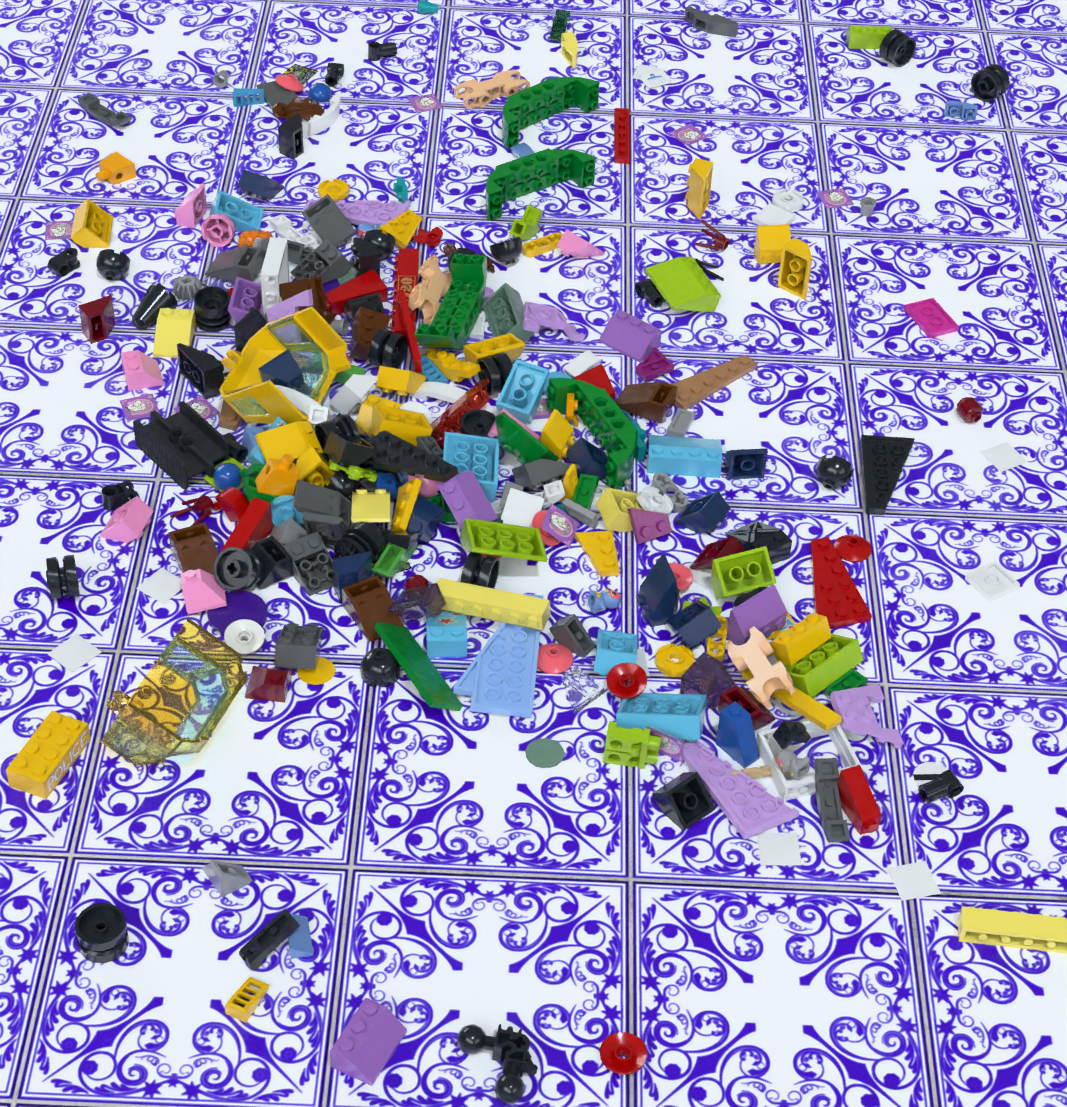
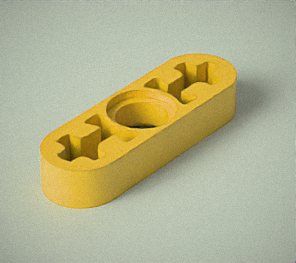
[523,233,563,258]
[706,615,728,663]

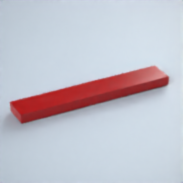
[614,108,630,164]
[397,290,422,373]

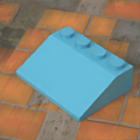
[443,432,499,502]
[647,435,722,478]
[616,693,707,742]

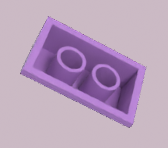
[228,277,263,323]
[599,310,662,363]
[436,470,499,530]
[727,584,787,646]
[330,997,407,1086]

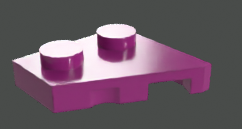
[635,347,674,382]
[628,508,672,544]

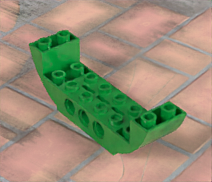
[502,77,600,150]
[486,148,596,221]
[414,254,487,349]
[546,378,638,490]

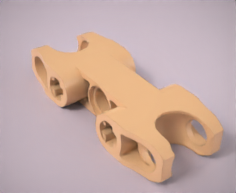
[454,70,530,108]
[408,254,452,325]
[726,626,796,709]

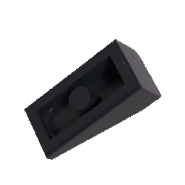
[380,530,419,549]

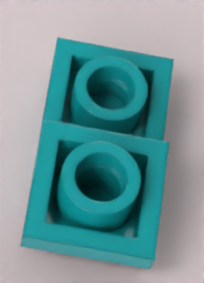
[393,176,408,203]
[634,422,647,462]

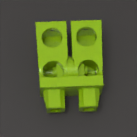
[603,721,661,769]

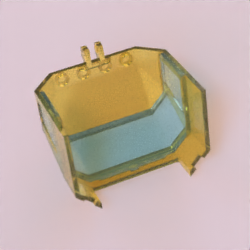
[100,618,248,766]

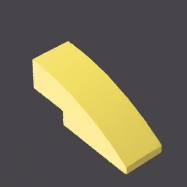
[561,31,578,69]

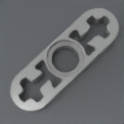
[652,473,688,513]

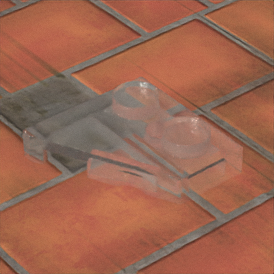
[562,665,604,713]

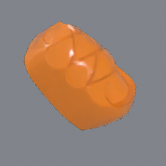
[238,230,273,248]

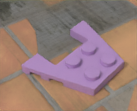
[266,289,315,358]
[523,301,585,342]
[829,684,904,749]

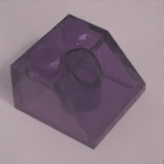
[387,583,446,620]
[680,652,736,710]

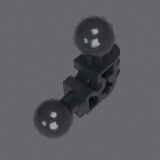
[457,1024,538,1104]

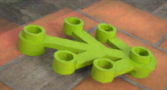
[328,459,378,482]

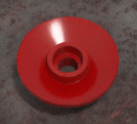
[834,535,872,562]
[606,663,647,699]
[600,1032,647,1075]

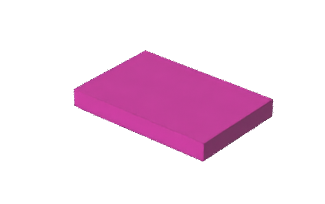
[904,298,959,339]

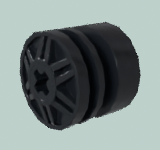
[194,286,231,332]
[315,414,360,460]
[334,521,386,563]

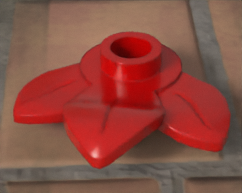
[412,227,443,247]

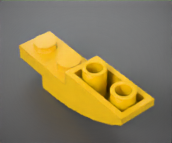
[421,348,481,382]

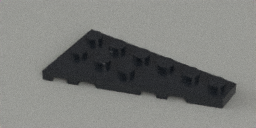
[359,430,458,482]
[860,435,915,514]

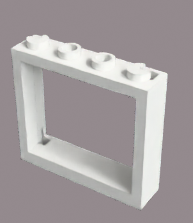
[261,237,290,322]
[756,720,864,801]

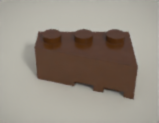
[350,306,392,362]

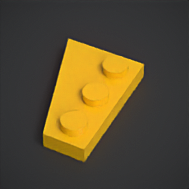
[378,209,423,248]
[391,478,422,531]
[574,531,620,577]

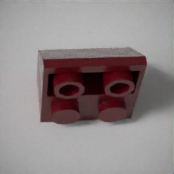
[78,295,116,344]
[718,686,776,730]

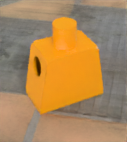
[95,151,136,185]
[255,454,298,496]

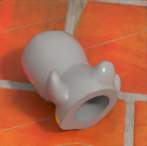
[775,749,810,780]

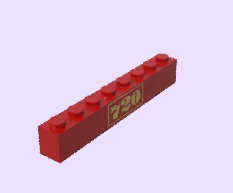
[391,248,419,336]

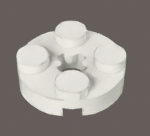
[772,189,804,213]
[636,486,673,516]

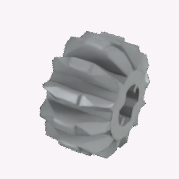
[173,274,202,301]

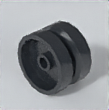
[879,29,916,67]
[971,64,1010,102]
[368,328,408,369]
[477,352,513,396]
[459,409,498,439]
[214,547,264,591]
[460,552,500,589]
[46,554,80,601]
[75,903,129,963]

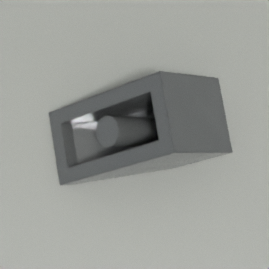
[549,614,596,658]

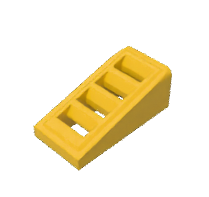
[560,464,578,502]
[225,976,270,1023]

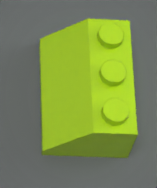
[845,25,892,49]
[711,546,777,600]

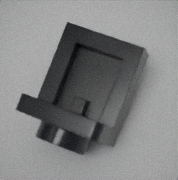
[773,721,811,749]

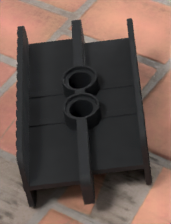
[133,401,229,490]

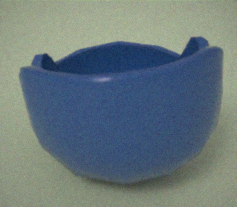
[308,82,332,103]
[213,463,242,490]

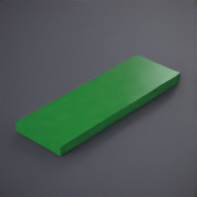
[374,622,463,711]

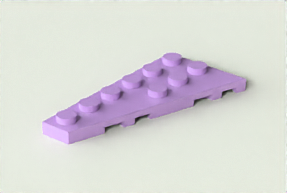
[303,200,410,226]
[683,740,800,840]

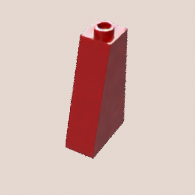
[325,269,388,315]
[219,497,273,554]

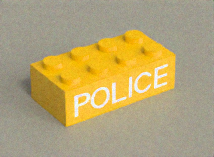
[6,711,91,800]

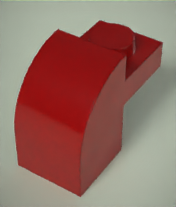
[213,487,250,522]

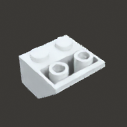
[329,374,378,414]

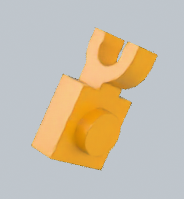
[565,393,578,427]

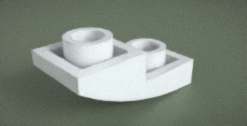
[564,350,601,379]

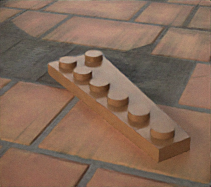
[671,355,757,410]

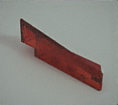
[430,378,489,440]

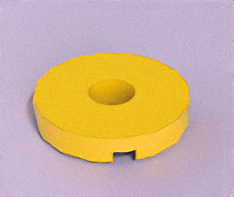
[318,179,349,202]
[655,644,695,677]

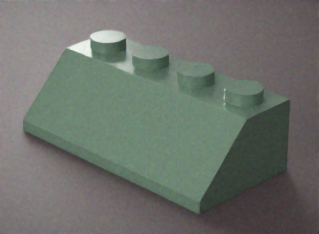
[482,282,534,342]

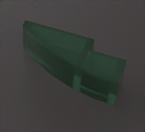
[550,9,571,42]

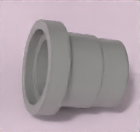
[213,70,229,88]
[860,197,876,217]
[330,318,348,336]

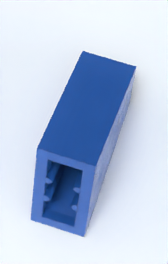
[716,701,760,769]

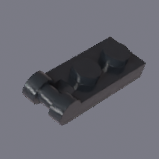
[239,909,300,970]

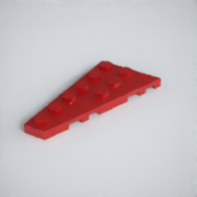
[810,537,872,629]

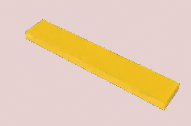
[742,668,842,731]

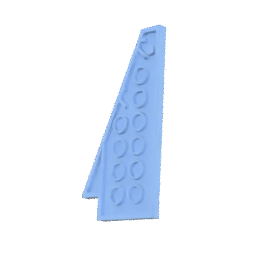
[453,594,544,718]

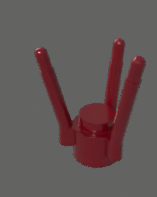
[695,219,730,252]
[170,495,214,526]

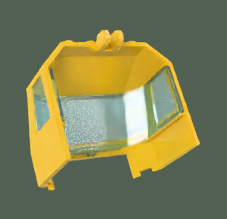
[219,307,351,424]

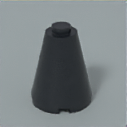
[132,283,178,329]

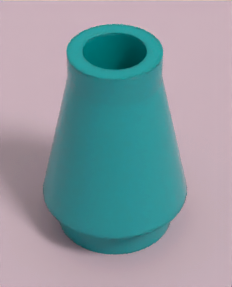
[417,0,438,14]

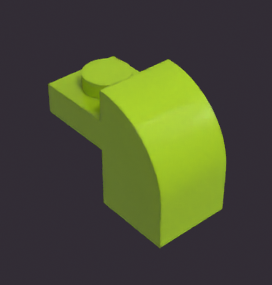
[509,204,543,240]

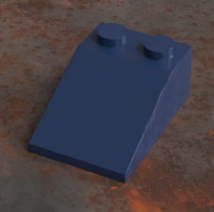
[637,555,677,627]

